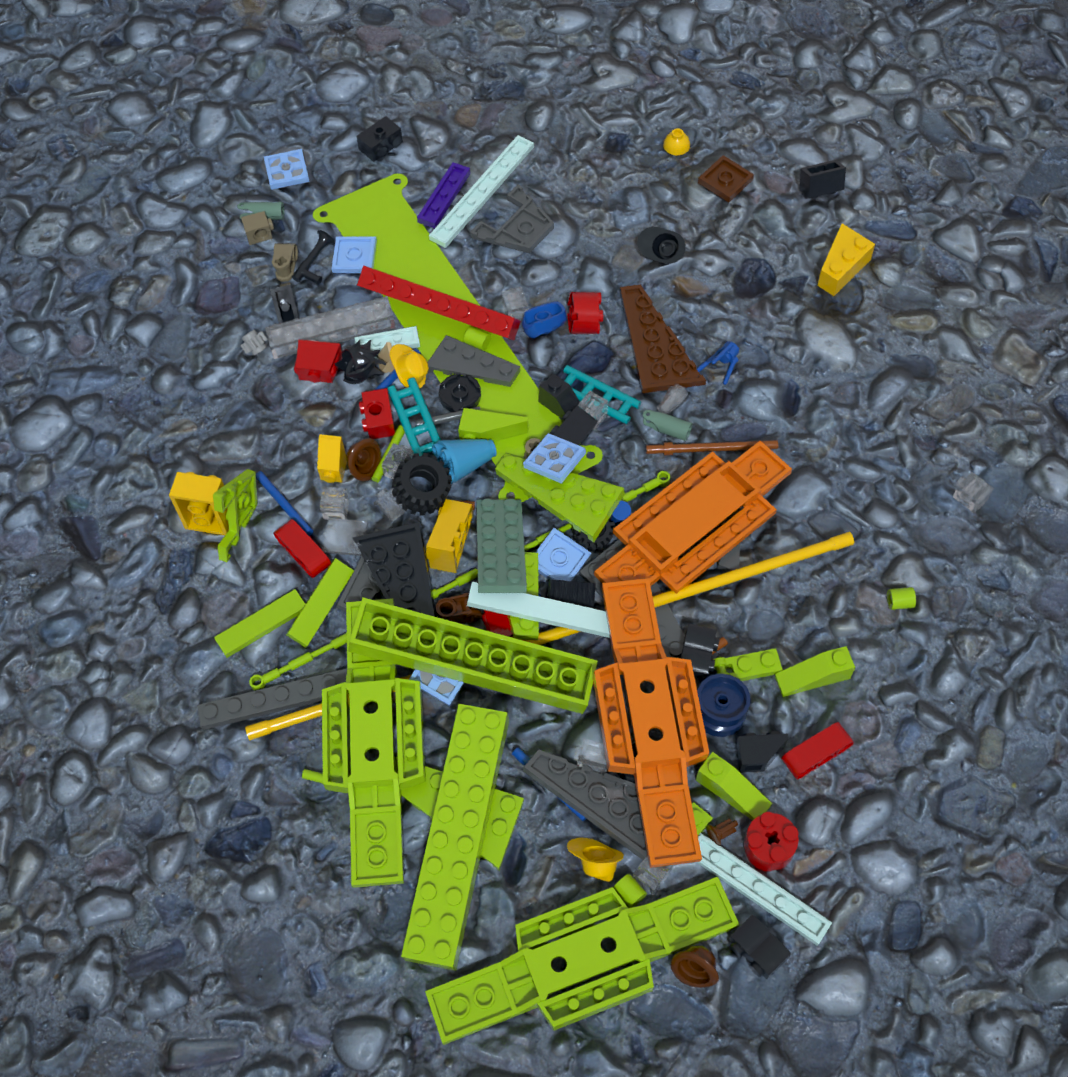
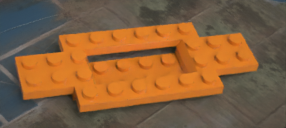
[594,441,792,594]

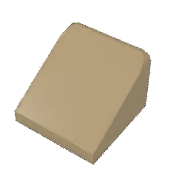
[377,342,395,373]

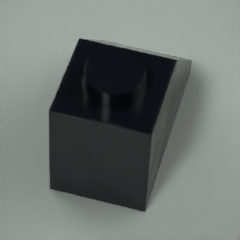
[270,282,301,330]
[538,374,585,419]

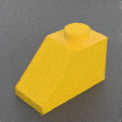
[317,434,347,483]

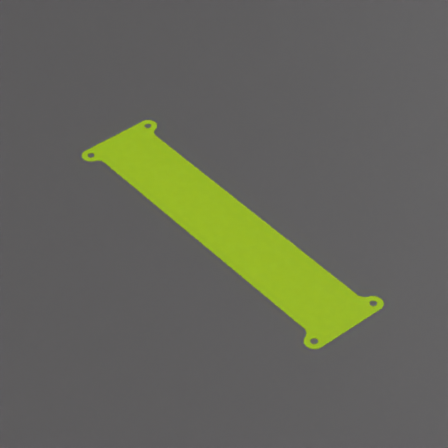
[313,173,603,503]

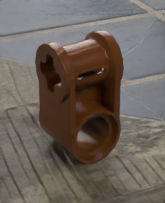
[436,593,482,624]

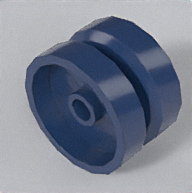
[697,674,750,737]

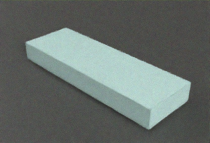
[354,326,420,355]

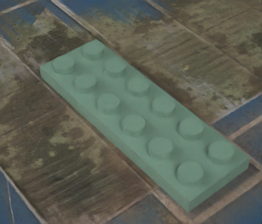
[476,499,527,593]

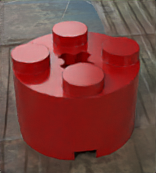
[567,292,603,334]
[744,812,799,871]

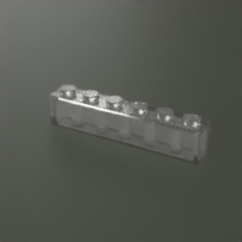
[265,296,396,359]

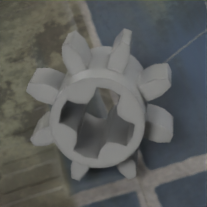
[240,329,268,355]

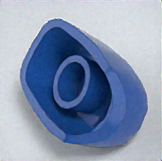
[522,302,567,338]

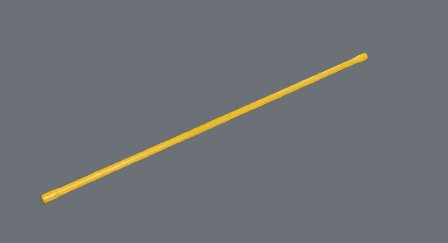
[245,532,854,741]

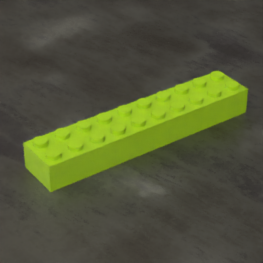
[348,597,598,714]
[401,704,509,971]

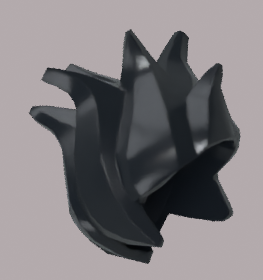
[334,340,386,385]

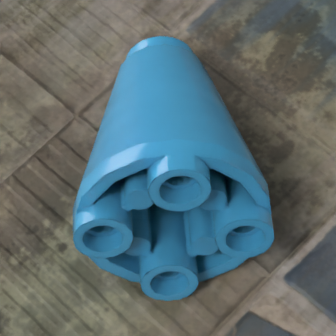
[432,439,497,484]

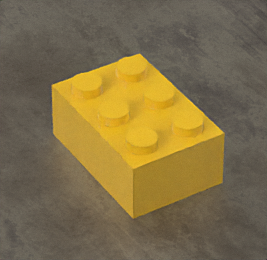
[169,472,229,535]

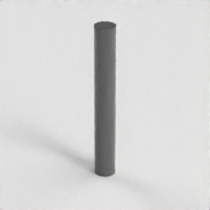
[416,406,480,426]

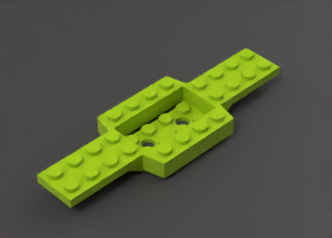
[322,598,426,888]
[425,877,739,1045]

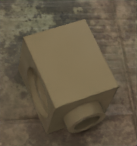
[241,211,274,245]

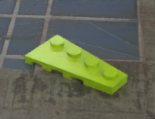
[508,552,539,640]

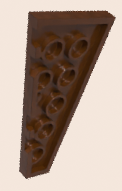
[620,284,706,393]

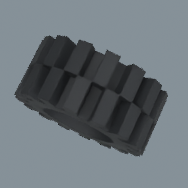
[572,517,615,551]

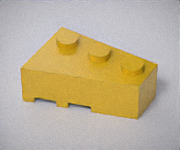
[817,223,875,296]
[426,499,473,573]

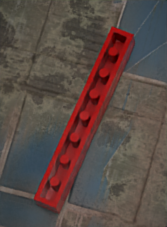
[357,265,521,340]

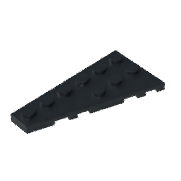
[352,522,436,617]

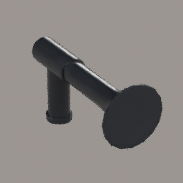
[292,230,335,285]

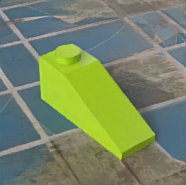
[458,408,529,442]
[774,646,855,697]
[696,752,772,821]

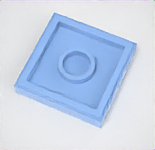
[331,237,377,273]
[535,528,591,581]

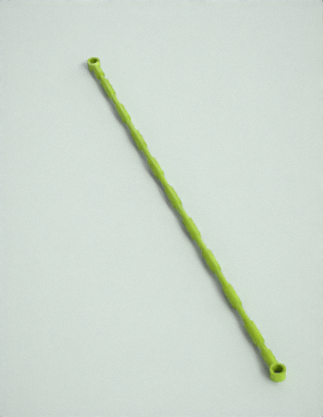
[249,471,670,691]

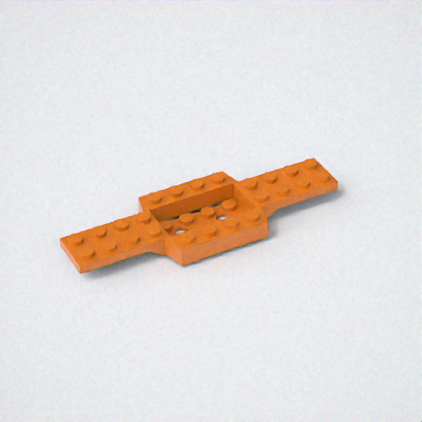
[593,578,709,868]

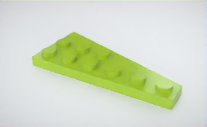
[495,454,625,542]
[394,756,524,871]

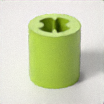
[464,326,491,351]
[887,587,916,610]
[613,873,647,908]

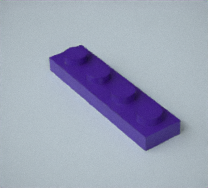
[417,162,471,228]

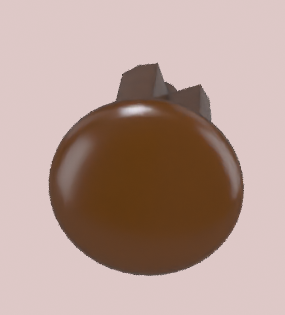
[706,818,738,846]

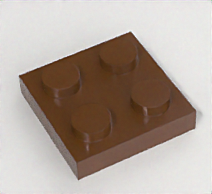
[698,155,754,202]

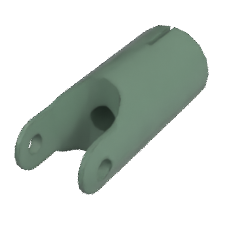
[237,202,285,220]
[643,410,693,442]

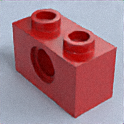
[359,388,395,439]

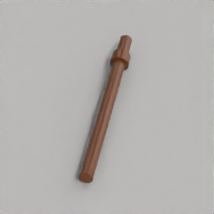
[646,440,778,456]

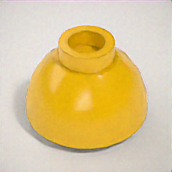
[663,128,690,155]

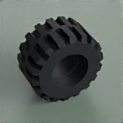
[391,453,452,515]

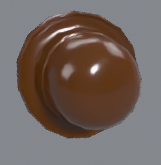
[346,438,381,481]
[671,945,719,988]

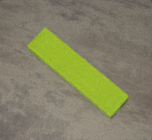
[286,558,354,647]
[214,589,305,658]

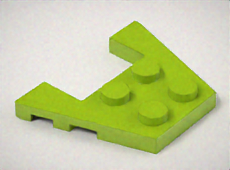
[213,469,258,562]

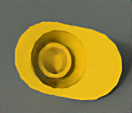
[389,344,429,389]
[567,838,624,882]

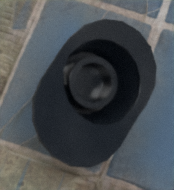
[637,226,686,264]

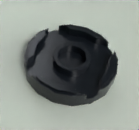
[439,374,481,412]

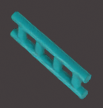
[564,365,642,425]
[387,378,441,456]

